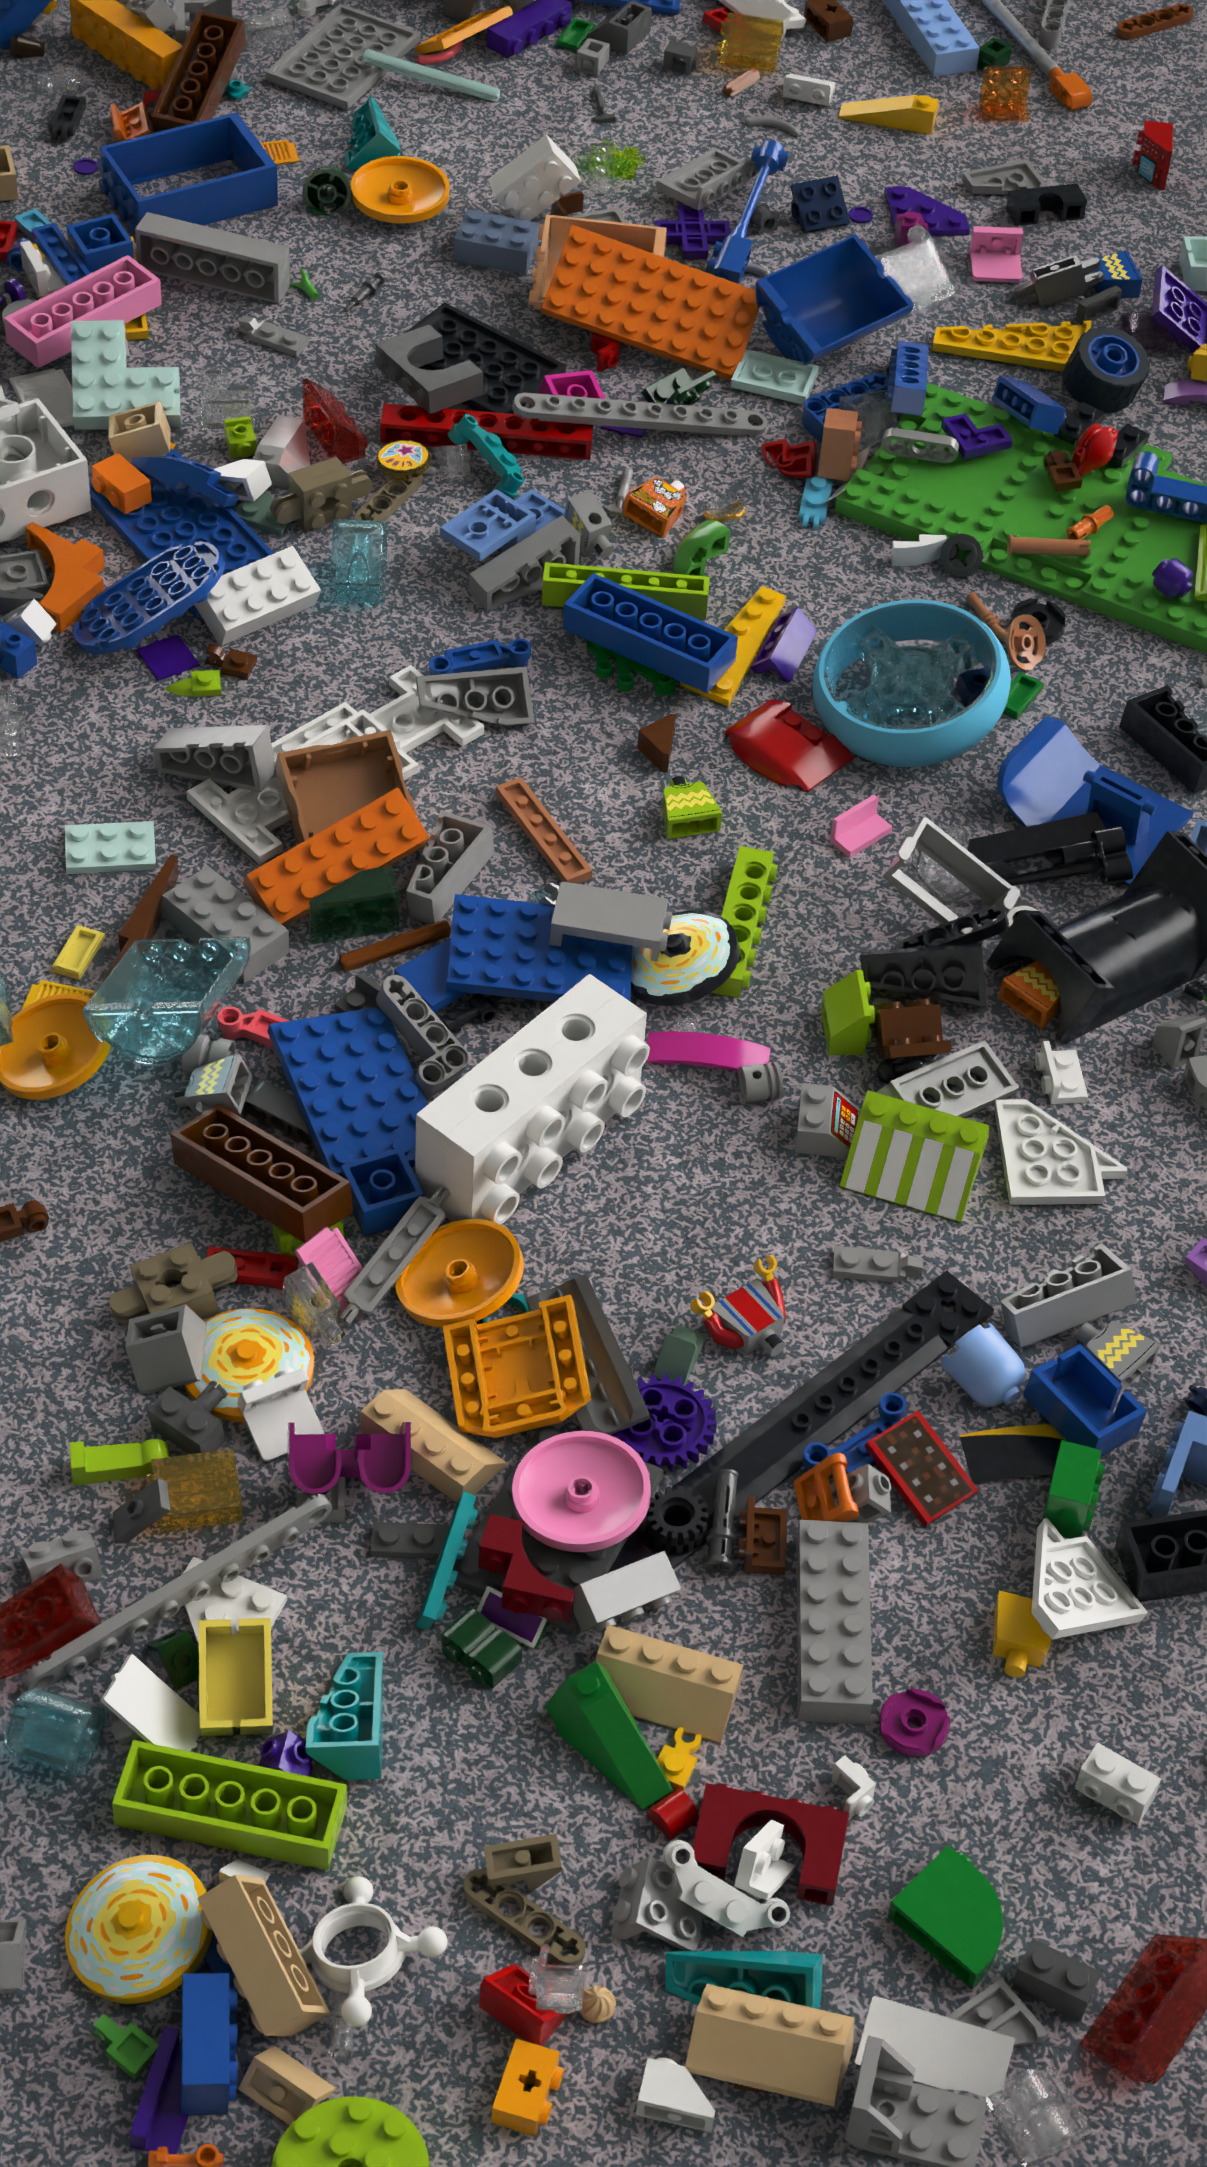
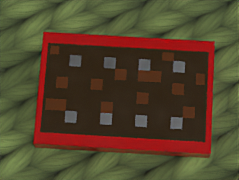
[864,1410,979,1527]

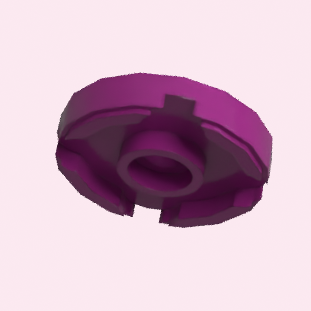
[878,1689,951,1757]

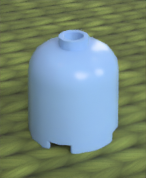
[941,1323,1026,1407]

